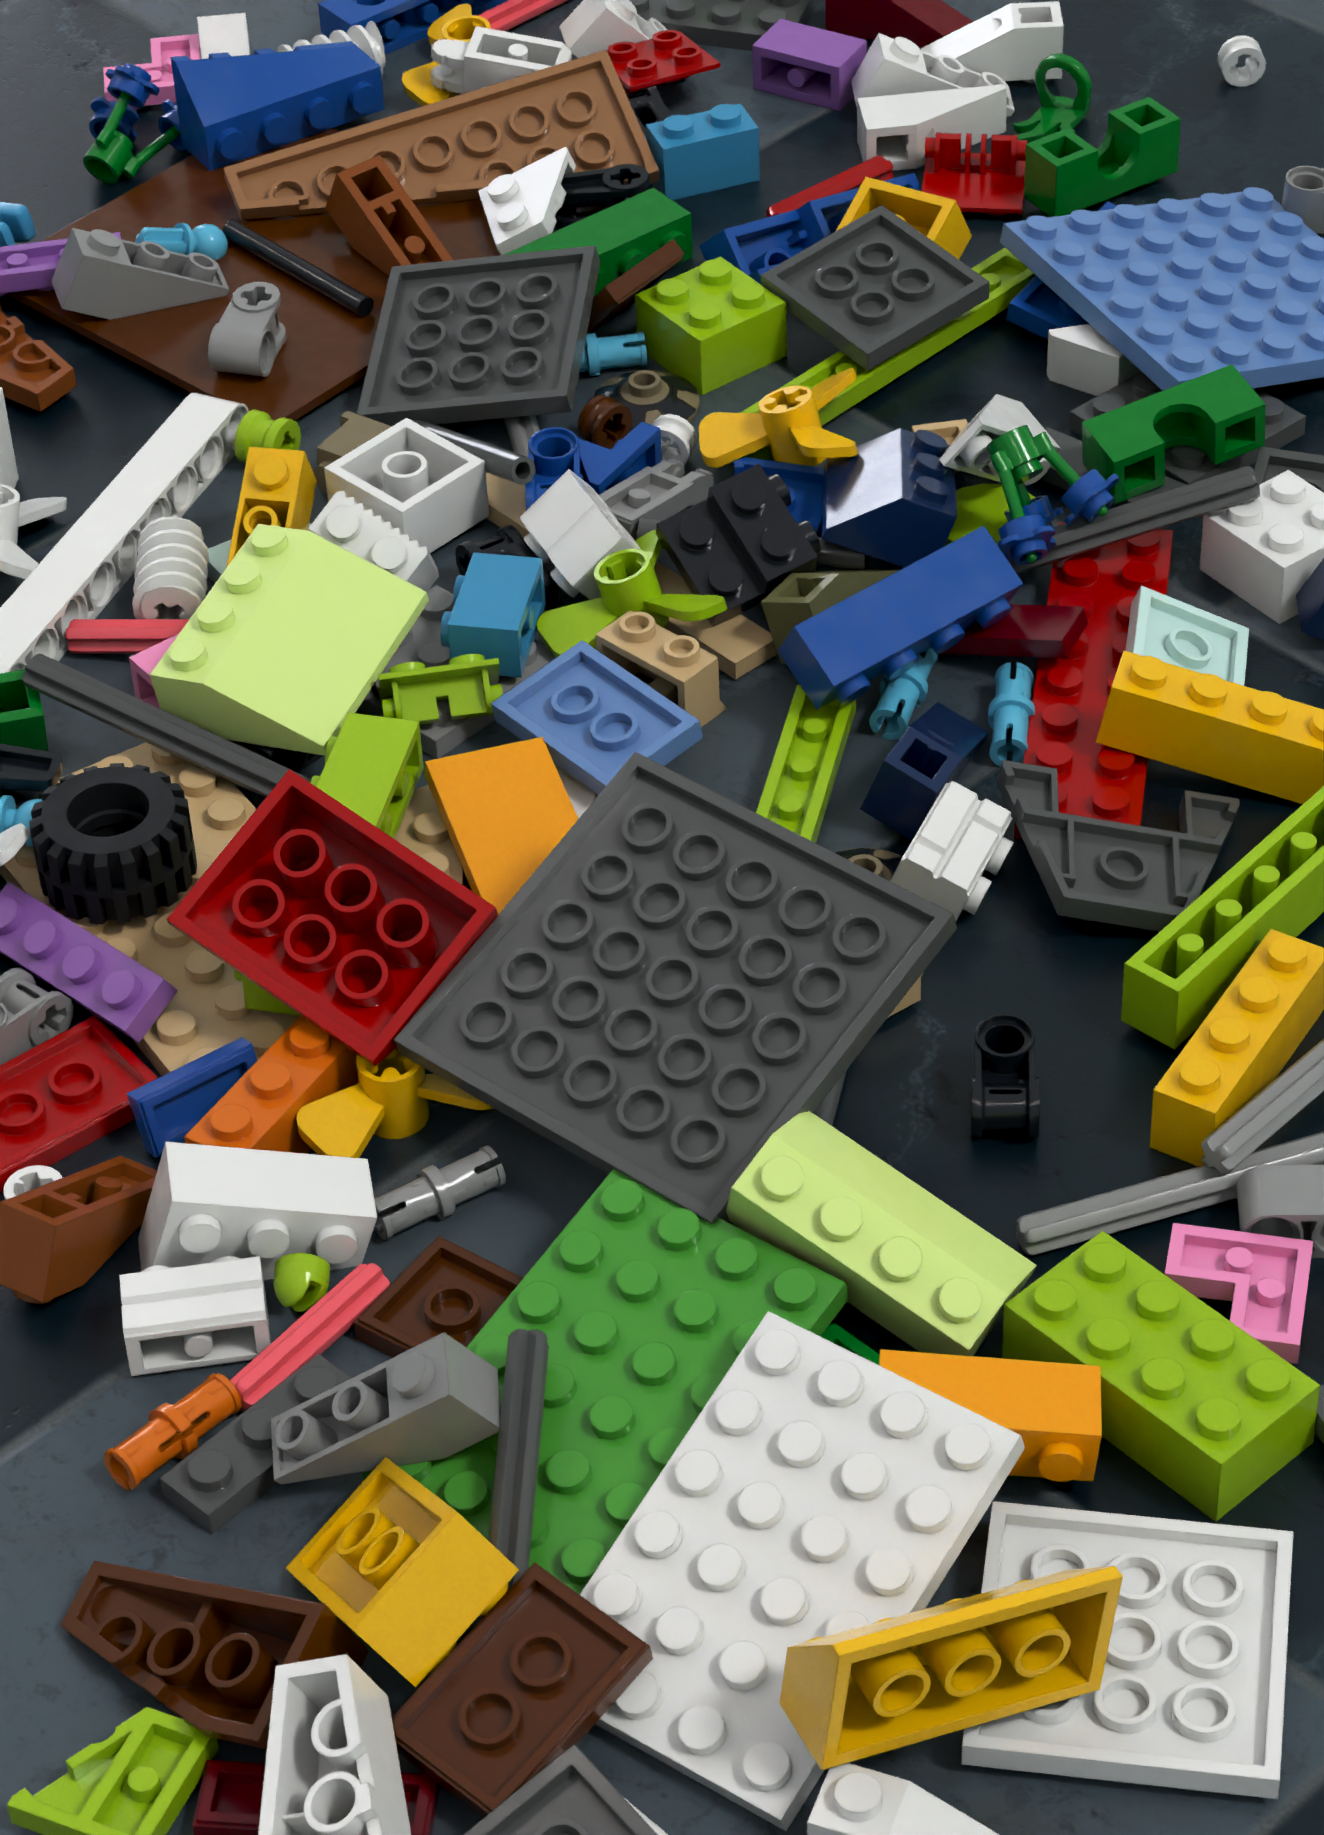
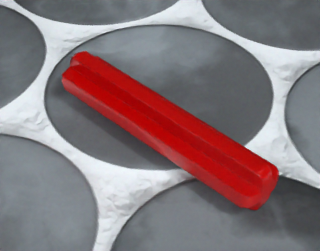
[766,155,894,217]

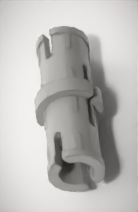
[374,1145,506,1240]

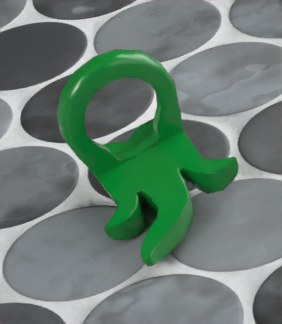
[1013,53,1092,143]

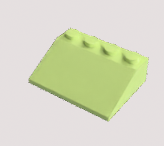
[149,524,429,756]

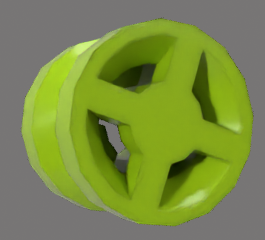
[234,409,301,463]

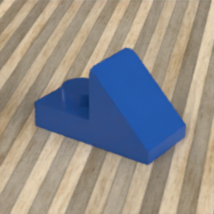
[578,421,662,495]

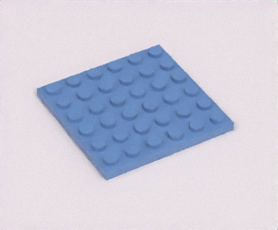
[1000,187,1324,391]

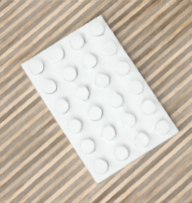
[580,1311,1025,1831]

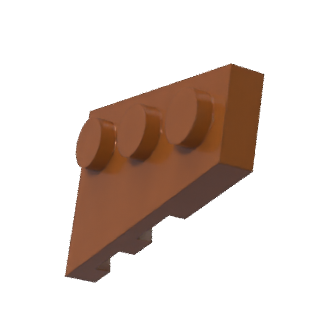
[0,304,76,412]

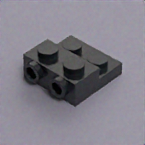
[656,464,821,627]

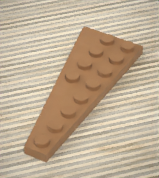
[223,49,659,220]

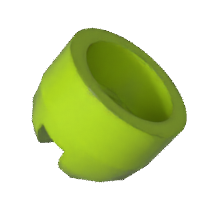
[273,1253,330,1313]

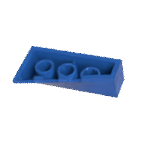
[170,41,385,171]
[778,526,1023,710]

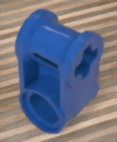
[525,427,583,510]

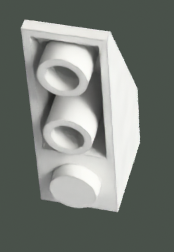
[920,1,1064,83]
[851,33,1015,117]
[857,84,1007,171]
[939,394,1061,486]

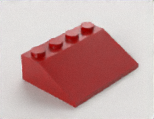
[166,769,498,1067]

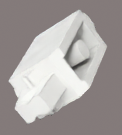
[431,26,572,94]

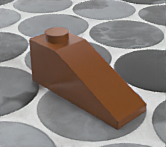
[325,155,453,276]
[0,1155,157,1304]

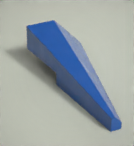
[699,173,921,311]

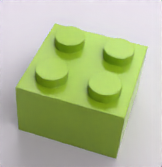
[635,256,787,395]

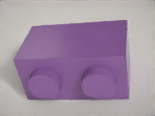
[752,18,867,111]

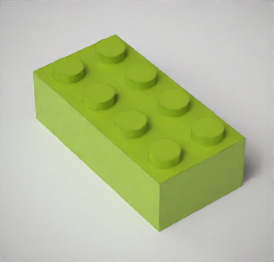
[1002,1231,1320,1522]

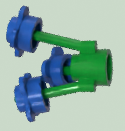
[83,63,186,184]
[986,425,1120,565]

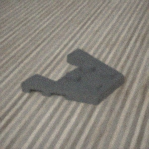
[997,760,1240,932]

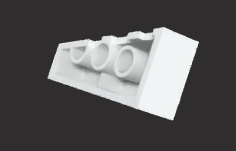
[258,1654,411,1835]

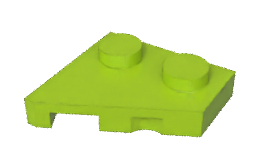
[7,1707,219,1835]

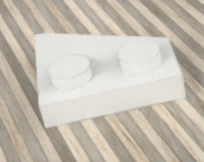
[478,147,576,255]

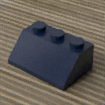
[822,428,957,568]

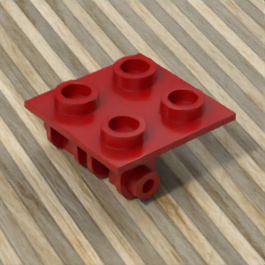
[607,30,721,94]
[922,132,1028,216]

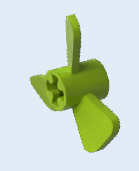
[537,530,728,658]

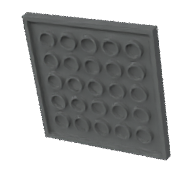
[394,752,957,1225]

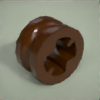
[578,394,632,450]

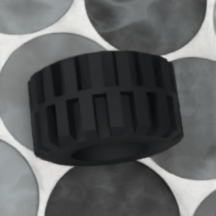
[29,763,197,924]

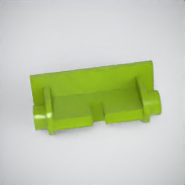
[378,654,503,725]

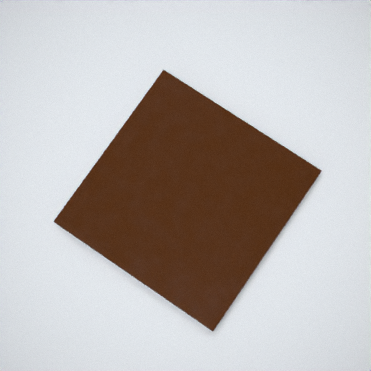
[6,128,501,421]

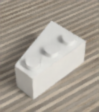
[138,1142,377,1280]

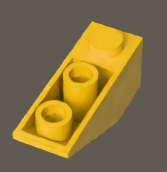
[226,446,317,568]

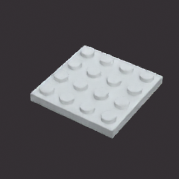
[962,1501,1293,1799]

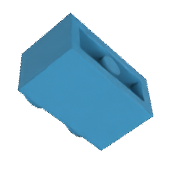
[646,103,760,200]
[440,552,546,678]

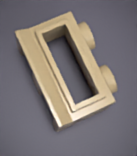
[595,610,726,728]

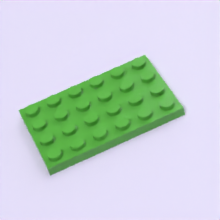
[361,1169,849,1595]

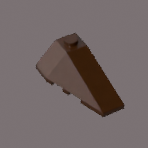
[60,1561,369,1749]

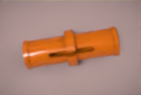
[103,1373,242,1490]

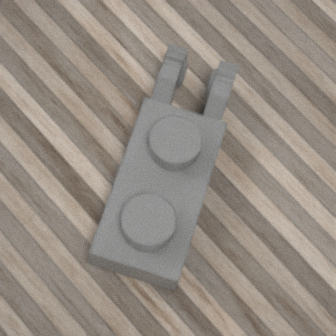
[599,457,714,539]

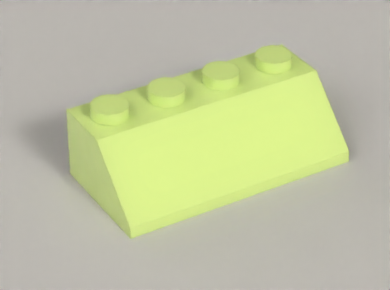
[726,1111,1037,1356]

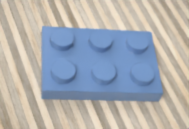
[491,640,703,795]

